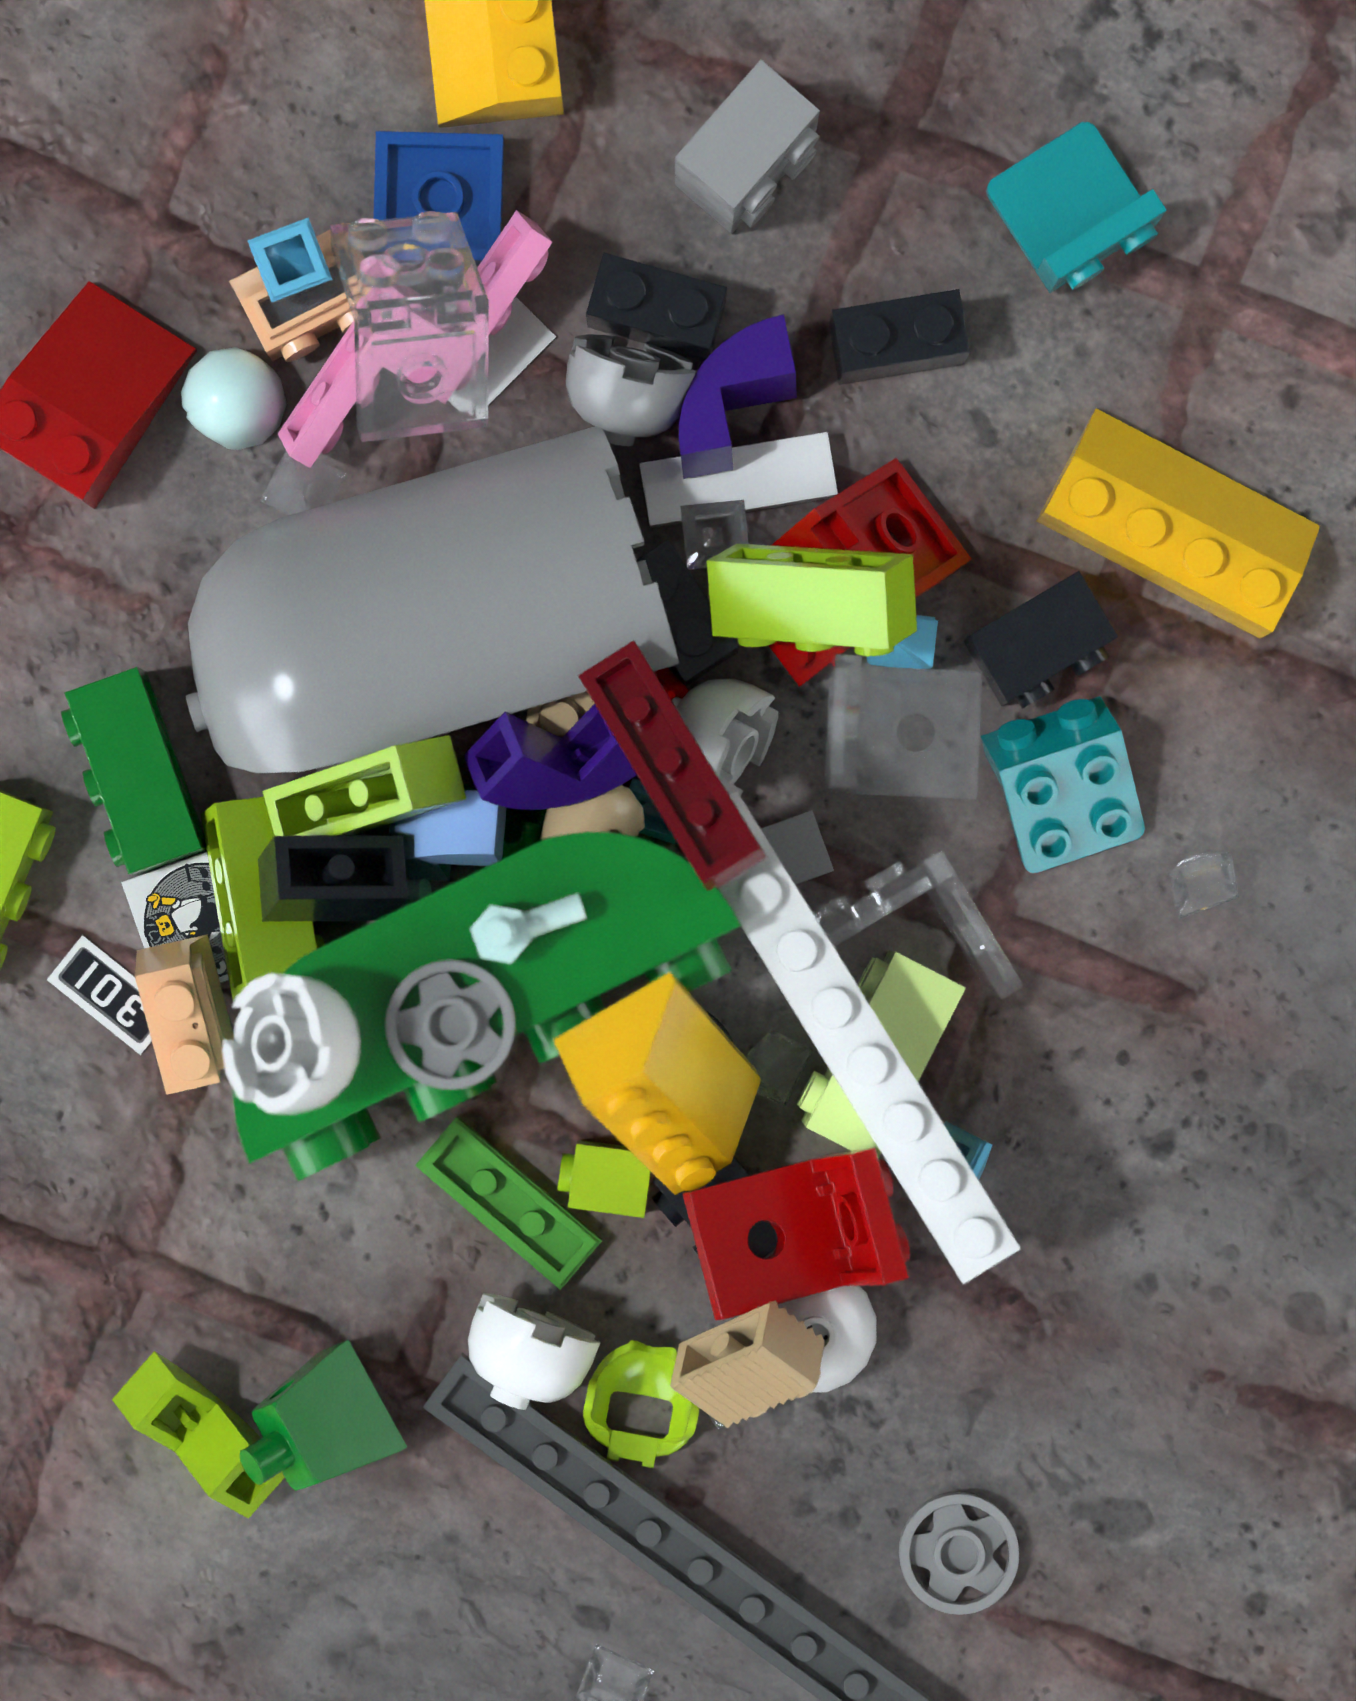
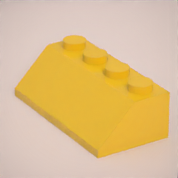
[425,0,564,128]
[1036,408,1320,639]
[553,972,761,1195]

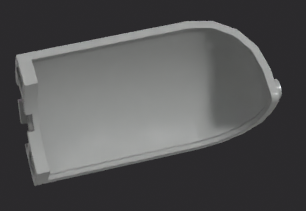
[186,426,679,773]

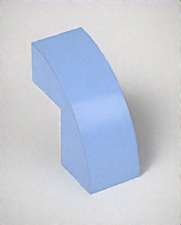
[389,790,507,881]

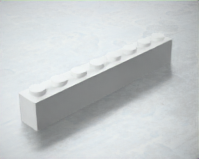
[718,791,1021,1284]

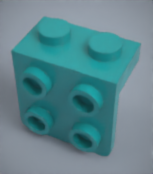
[986,122,1167,293]
[980,696,1145,873]

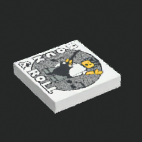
[121,852,229,983]

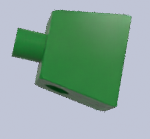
[240,1340,407,1491]

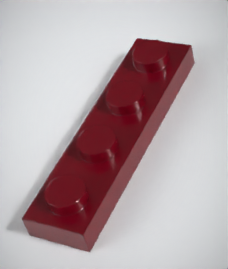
[578,640,767,891]

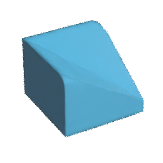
[247,218,333,303]
[866,615,938,672]

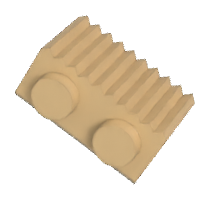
[670,1300,825,1428]

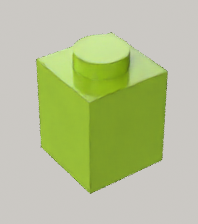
[557,1140,651,1218]

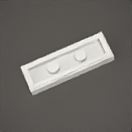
[639,432,838,528]

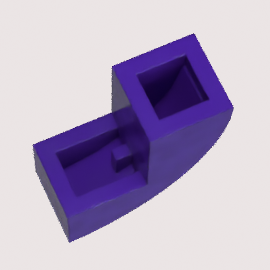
[679,314,797,479]
[464,704,637,810]

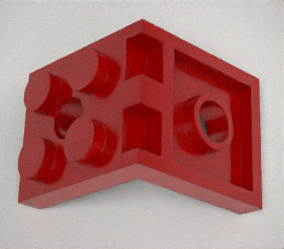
[768,458,972,687]
[683,1147,910,1320]

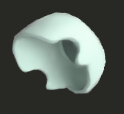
[181,347,287,450]

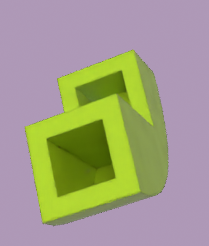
[112,1351,285,1519]

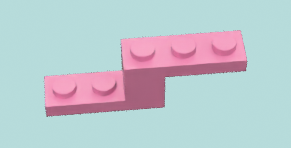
[278,210,552,468]

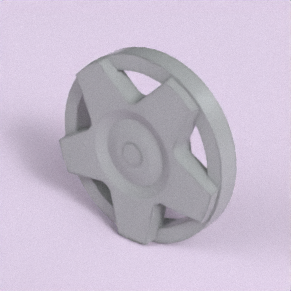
[386,960,515,1089]
[899,1492,1019,1615]

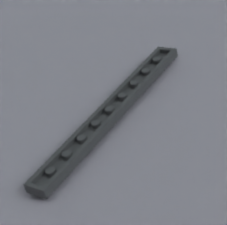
[423,1352,935,1701]

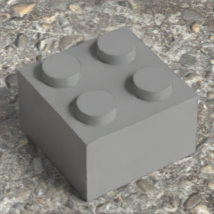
[675,60,820,234]

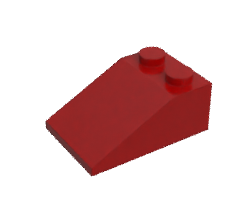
[0,281,197,509]

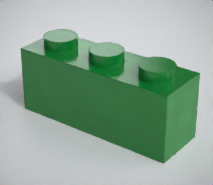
[61,667,207,876]

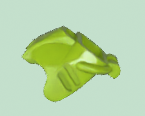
[583,1340,700,1468]

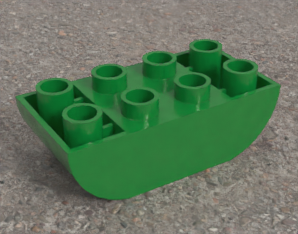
[233,832,742,1181]

